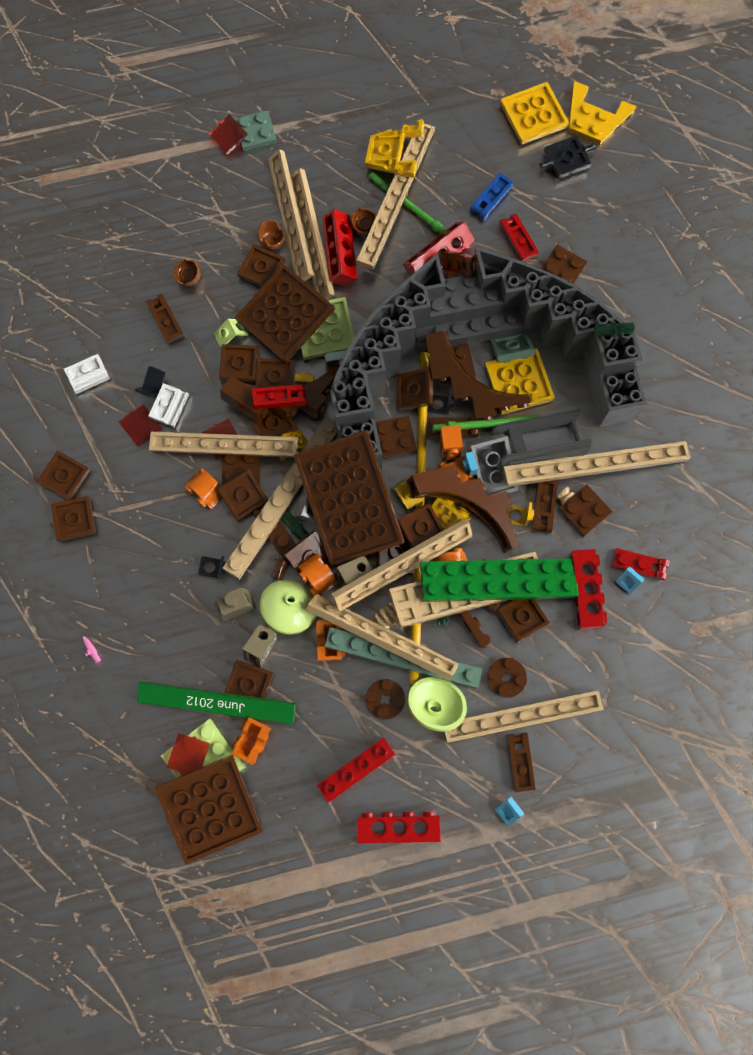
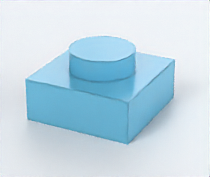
[462,451,478,476]
[615,566,644,594]
[495,797,524,826]

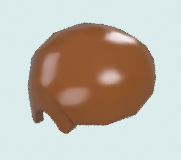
[350,208,376,236]
[257,220,284,250]
[173,258,201,287]

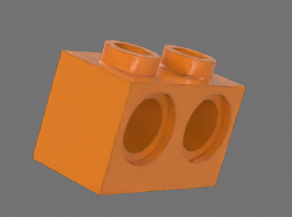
[439,425,463,462]

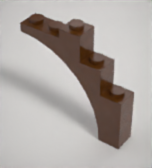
[425,331,533,420]
[220,363,340,422]
[406,465,519,553]

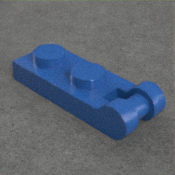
[470,173,514,220]

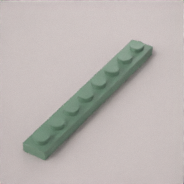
[324,627,483,689]

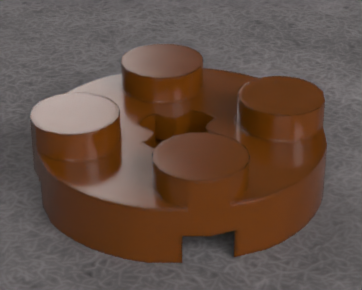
[487,658,527,698]
[366,679,405,719]

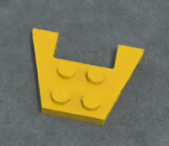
[568,81,636,145]
[365,119,424,178]

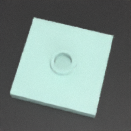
[324,350,347,364]

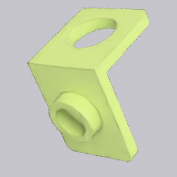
[214,319,249,348]

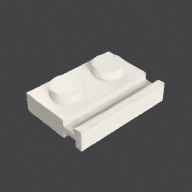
[64,354,110,394]
[148,383,189,428]

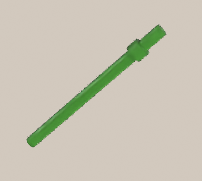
[369,172,447,234]
[432,415,541,432]

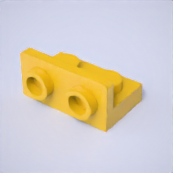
[432,498,472,530]

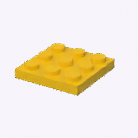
[500,82,569,145]
[484,348,555,415]

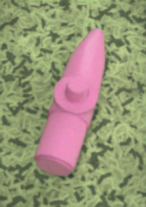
[82,636,101,663]

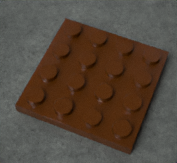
[234,264,335,363]
[155,754,263,865]

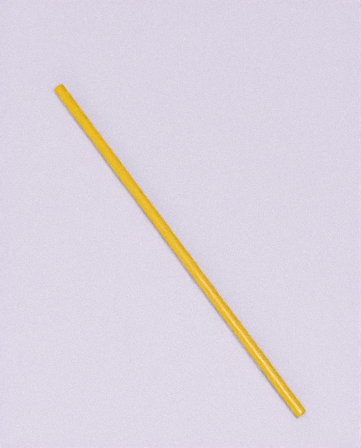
[409,352,429,685]

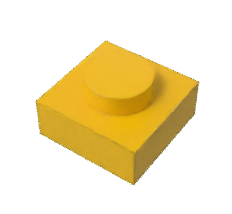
[295,372,315,385]

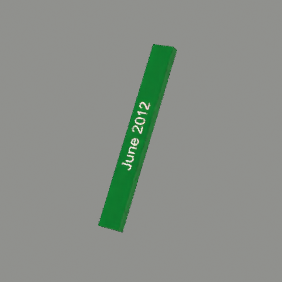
[137,681,296,724]

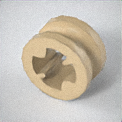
[556,487,575,505]

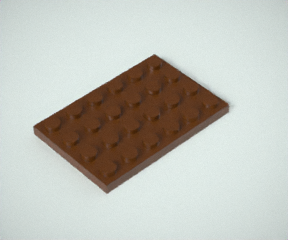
[293,430,405,566]

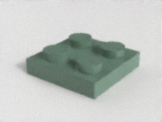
[235,110,277,151]
[490,332,535,363]

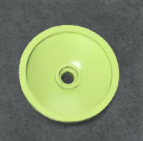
[259,579,316,634]
[407,677,467,732]

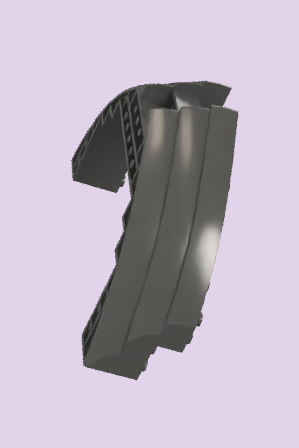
[330,247,647,469]

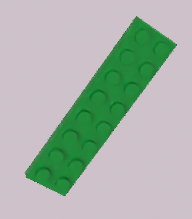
[420,558,579,602]

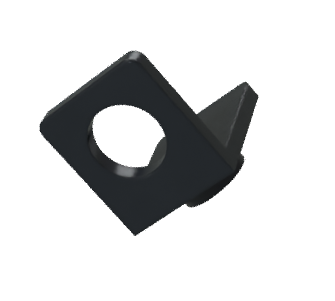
[135,366,166,398]
[428,389,454,415]
[198,556,226,579]

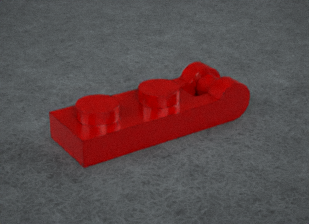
[499,213,539,262]
[252,385,307,409]
[611,548,669,581]

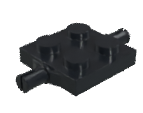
[539,135,596,179]

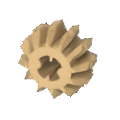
[372,602,398,629]

